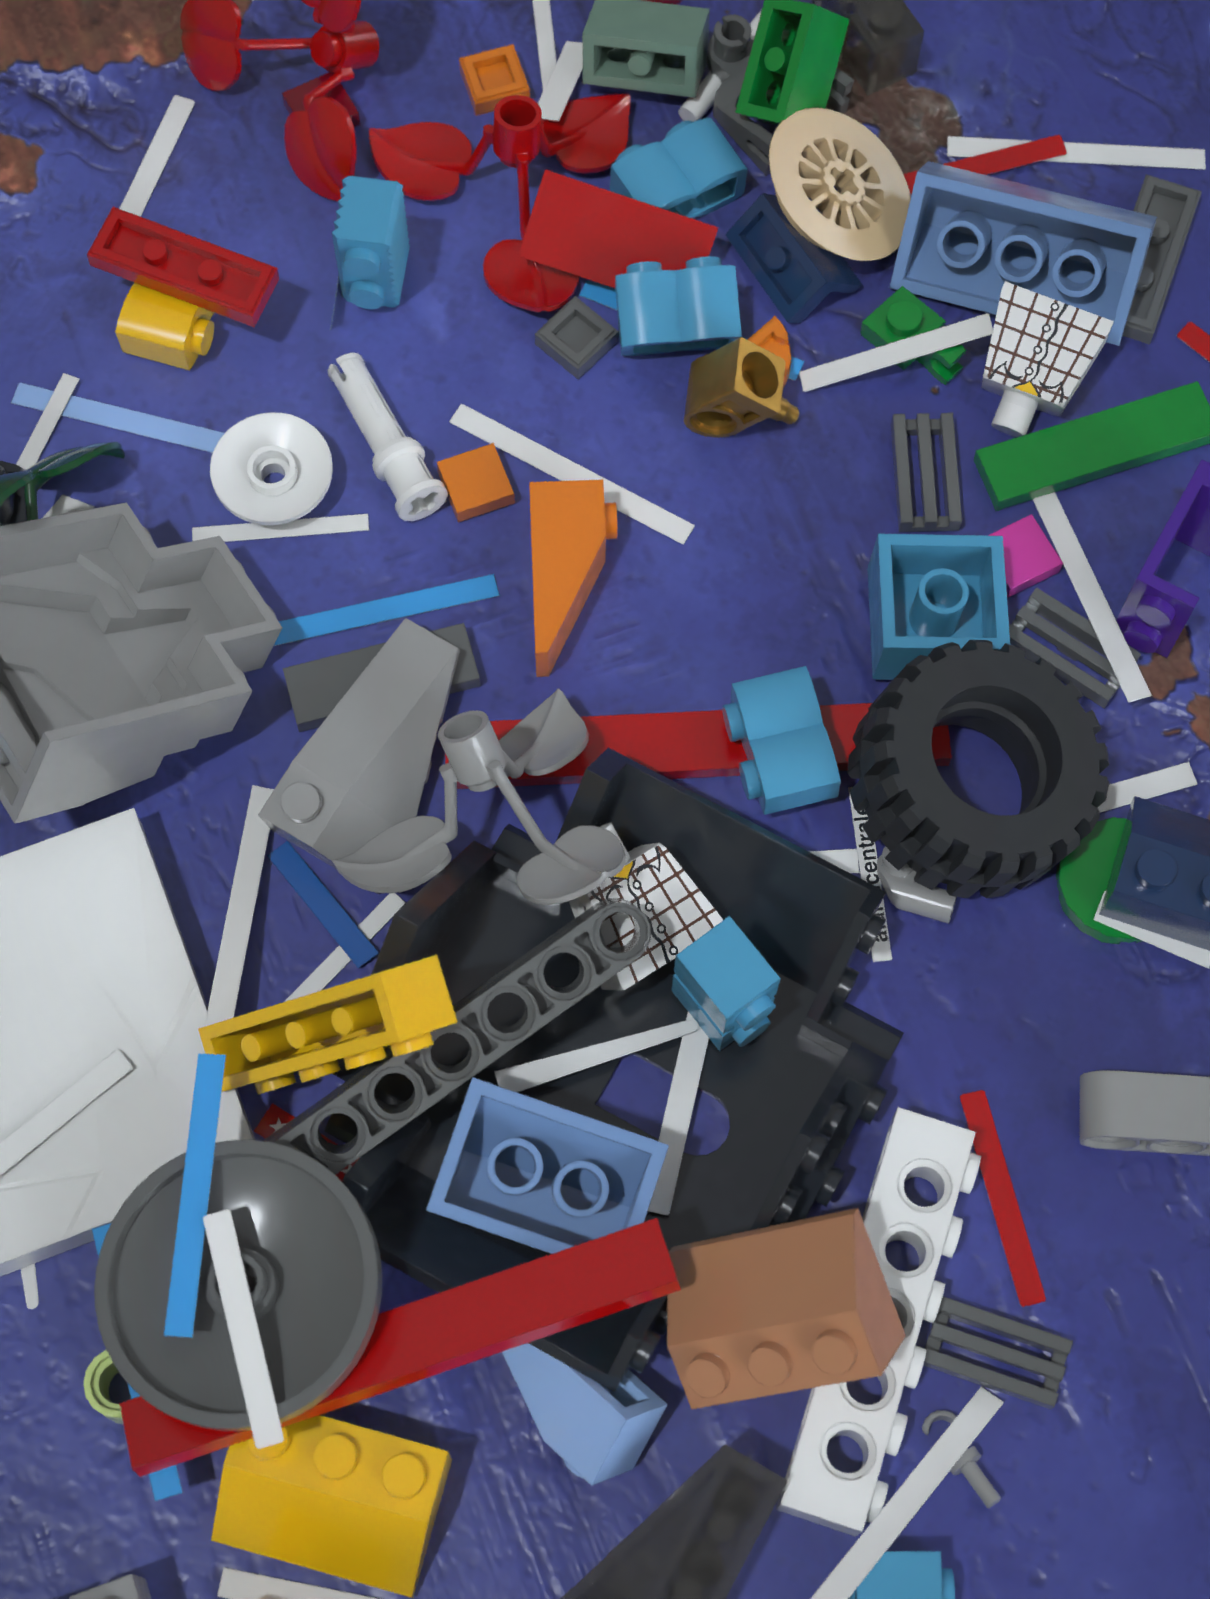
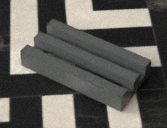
[891,413,962,532]
[1009,587,1141,709]
[923,1297,1073,1410]

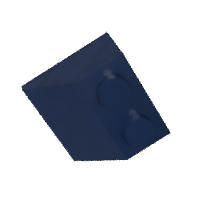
[1099,796,1210,951]

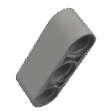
[1080,1071,1210,1156]

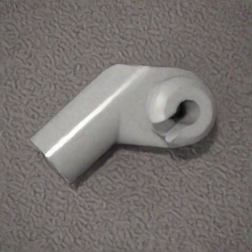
[877,846,957,924]

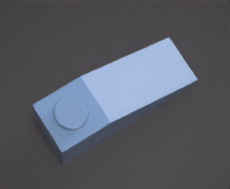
[502,1343,668,1486]

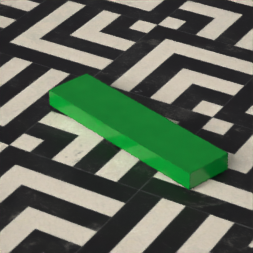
[973,381,1210,511]

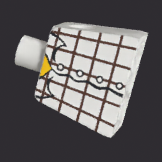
[981,281,1114,437]
[569,823,723,990]

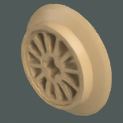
[769,108,911,261]

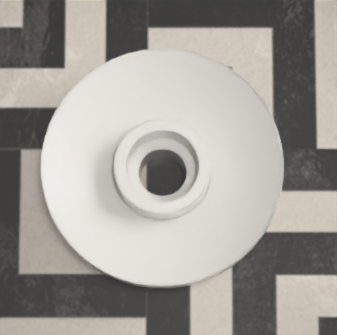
[210,412,333,525]

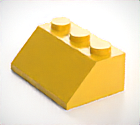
[211,1415,452,1598]

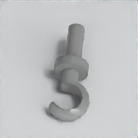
[922,1410,1001,1508]

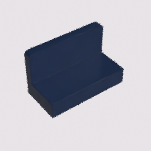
[725,193,862,324]

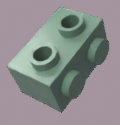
[582,0,710,97]

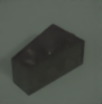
[560,1444,788,1599]

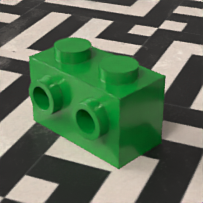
[735,0,850,126]

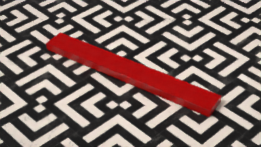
[445,703,952,789]
[119,1218,681,1477]

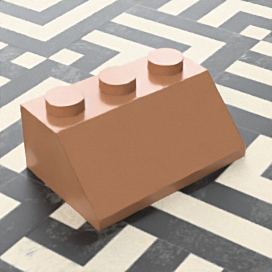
[667,1208,906,1409]

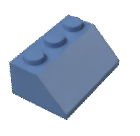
[426,1077,669,1254]

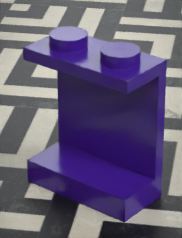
[1116,459,1210,658]

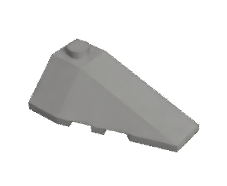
[258,618,460,895]

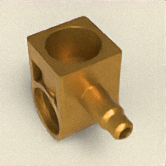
[684,337,799,438]

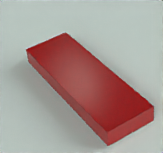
[87,207,279,327]

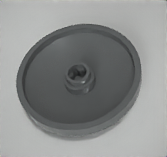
[94,1140,382,1431]

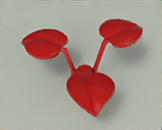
[180,0,380,201]
[369,94,631,312]

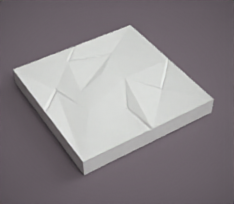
[0,808,255,1277]

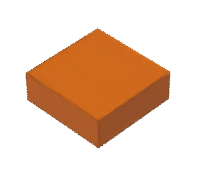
[459,44,530,116]
[437,443,515,522]

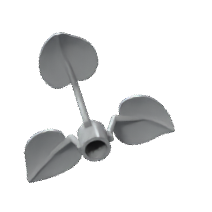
[333,689,626,905]

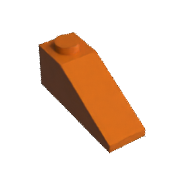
[529,480,617,677]

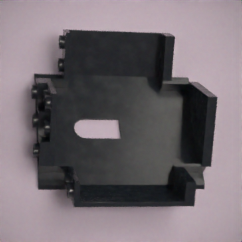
[324,747,904,1392]

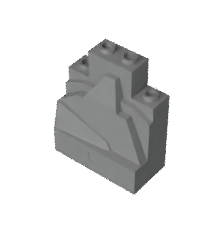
[0,502,282,824]

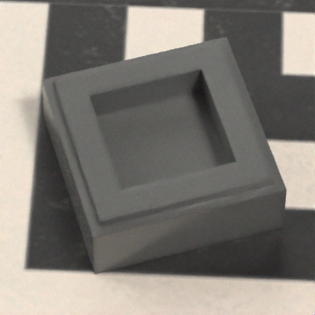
[535,296,619,380]

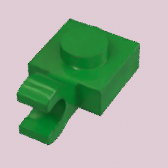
[860,286,966,385]

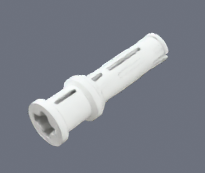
[327,353,448,521]

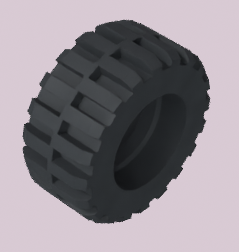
[848,640,1109,898]

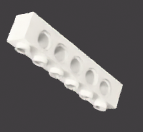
[776,1107,981,1537]

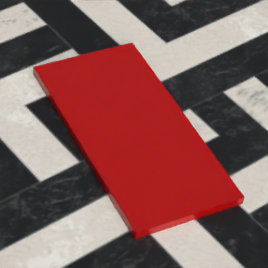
[518,169,719,288]

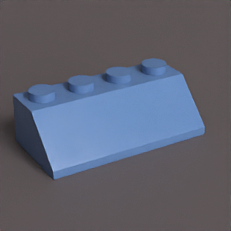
[889,161,1157,346]

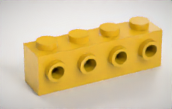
[198,955,457,1094]

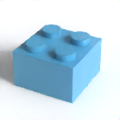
[867,534,1010,680]

